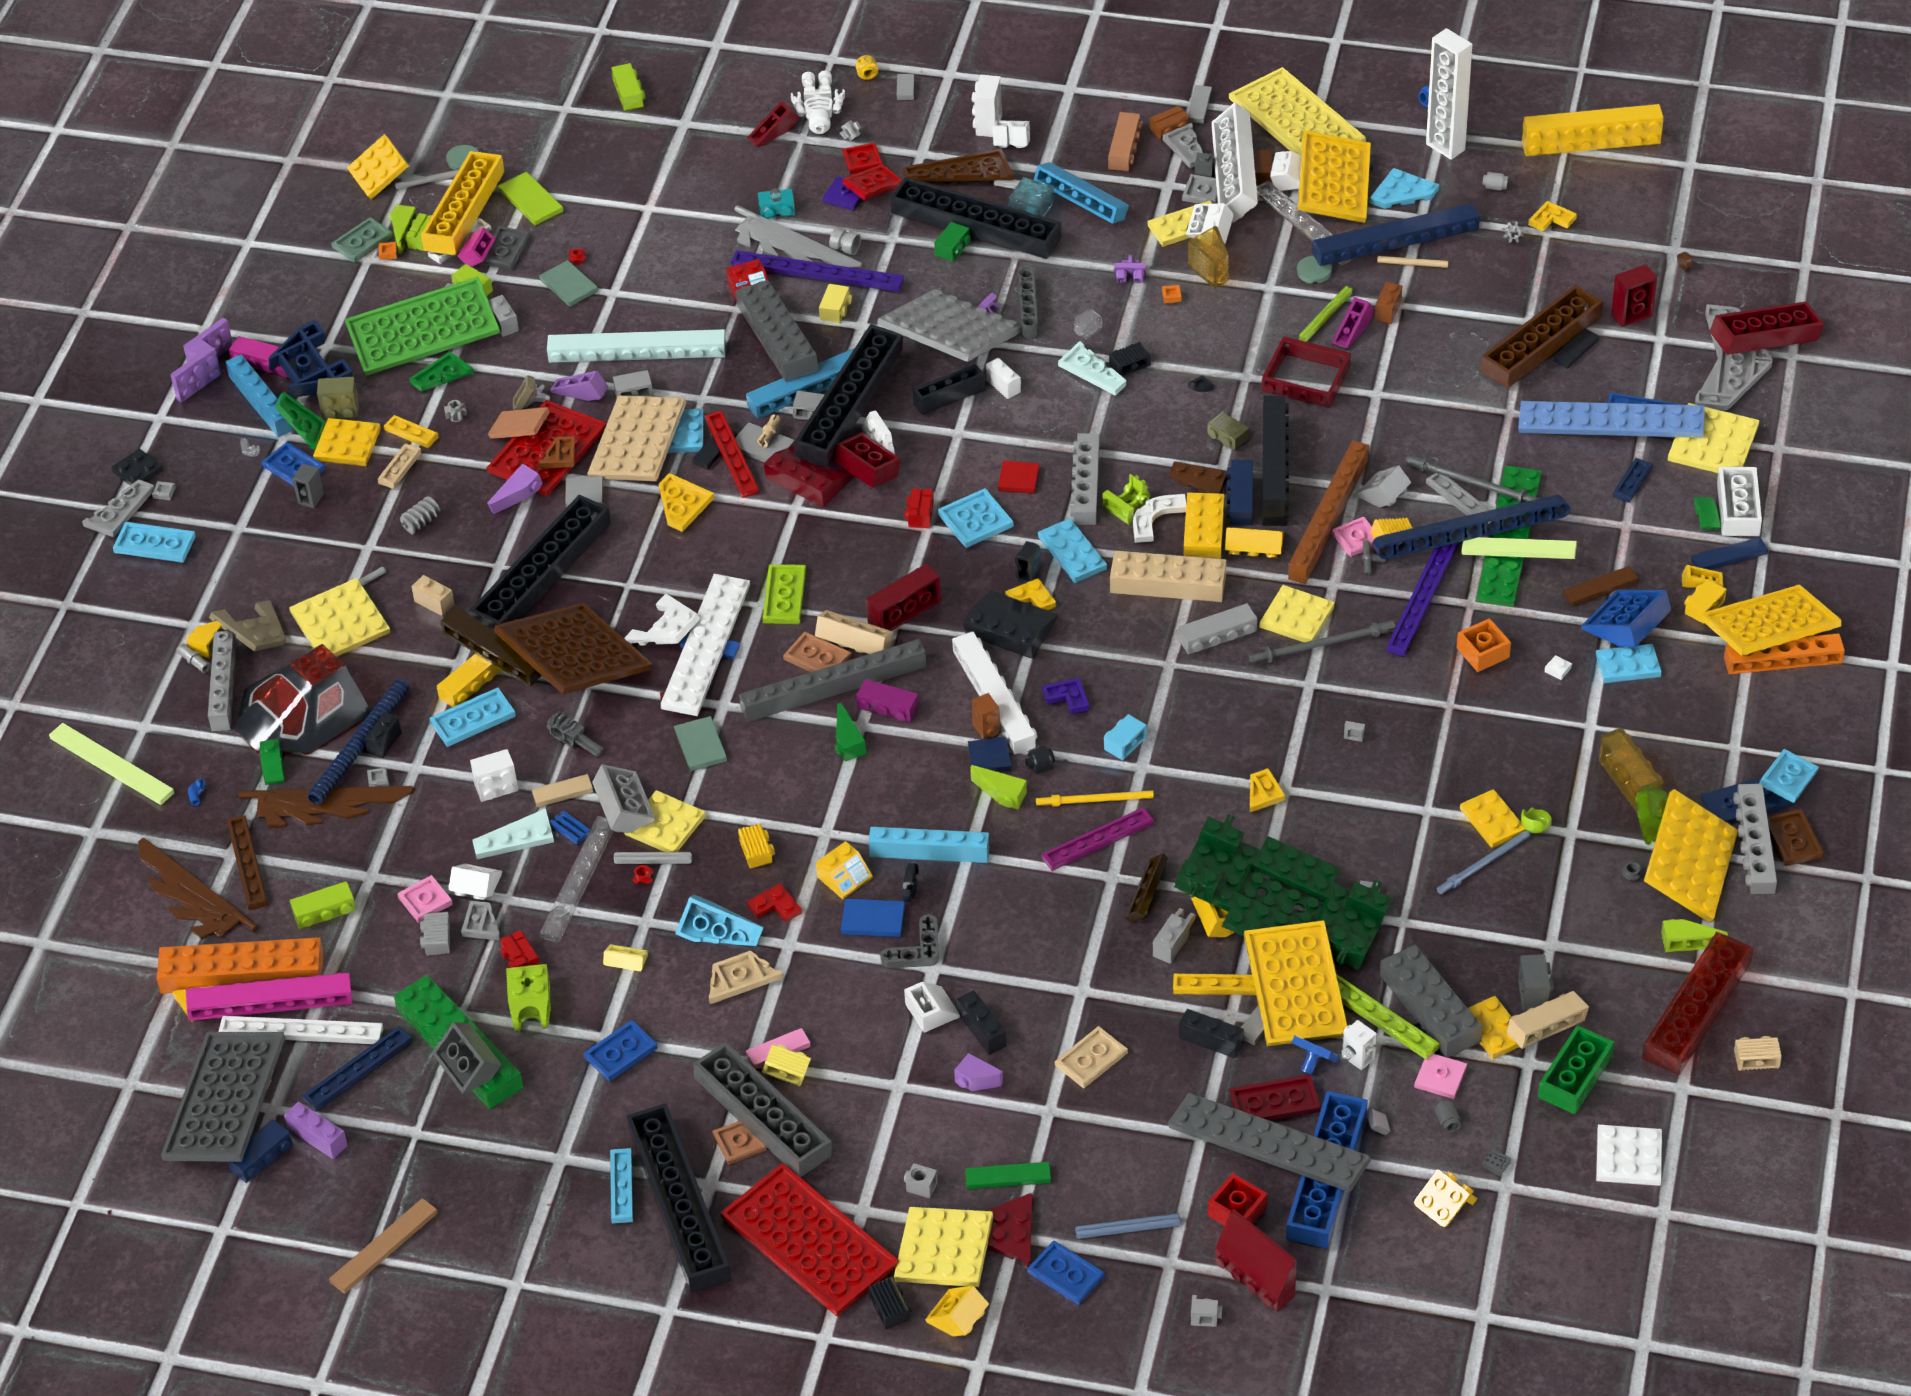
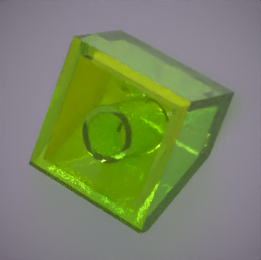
[1635,785,1667,845]

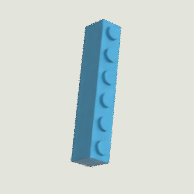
[1033,162,1129,224]
[225,354,294,437]

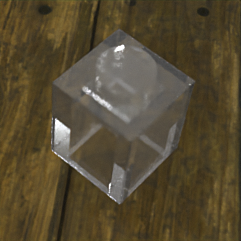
[1074,308,1102,340]

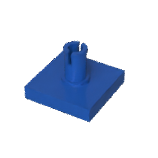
[1291,1035,1341,1075]

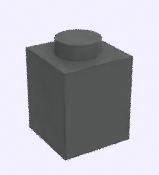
[1195,152,1214,178]

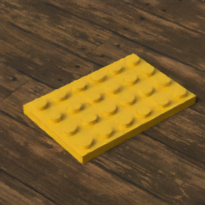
[1297,130,1371,223]
[1701,585,1841,656]
[1644,789,1738,922]
[1244,921,1347,1046]

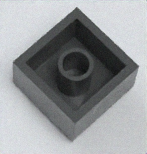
[1518,954,1553,1013]

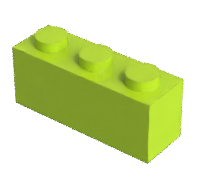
[611,63,645,111]
[290,881,356,929]

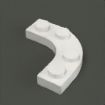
[1133,494,1186,543]

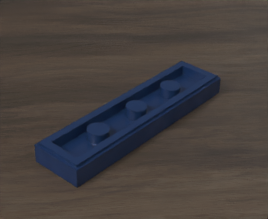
[1691,537,1768,570]

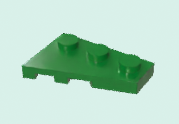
[409,351,474,392]
[275,392,326,450]

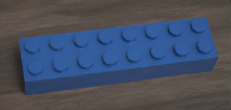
[1286,1091,1368,1249]

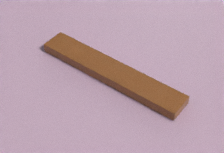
[329,1198,438,1294]

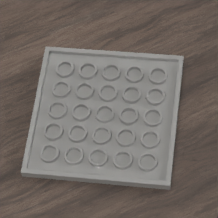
[877,289,1022,362]

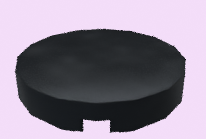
[902,862,919,902]

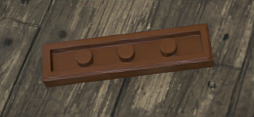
[1563,566,1639,606]

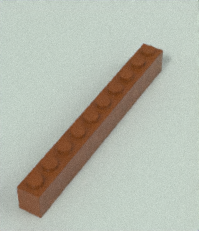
[1288,440,1369,584]

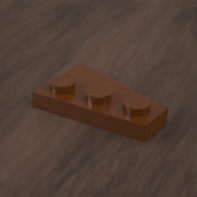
[1169,461,1227,494]

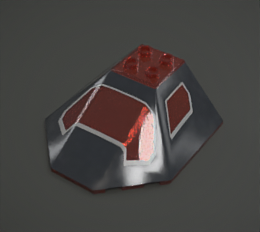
[235,644,371,755]

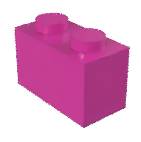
[458,227,495,267]

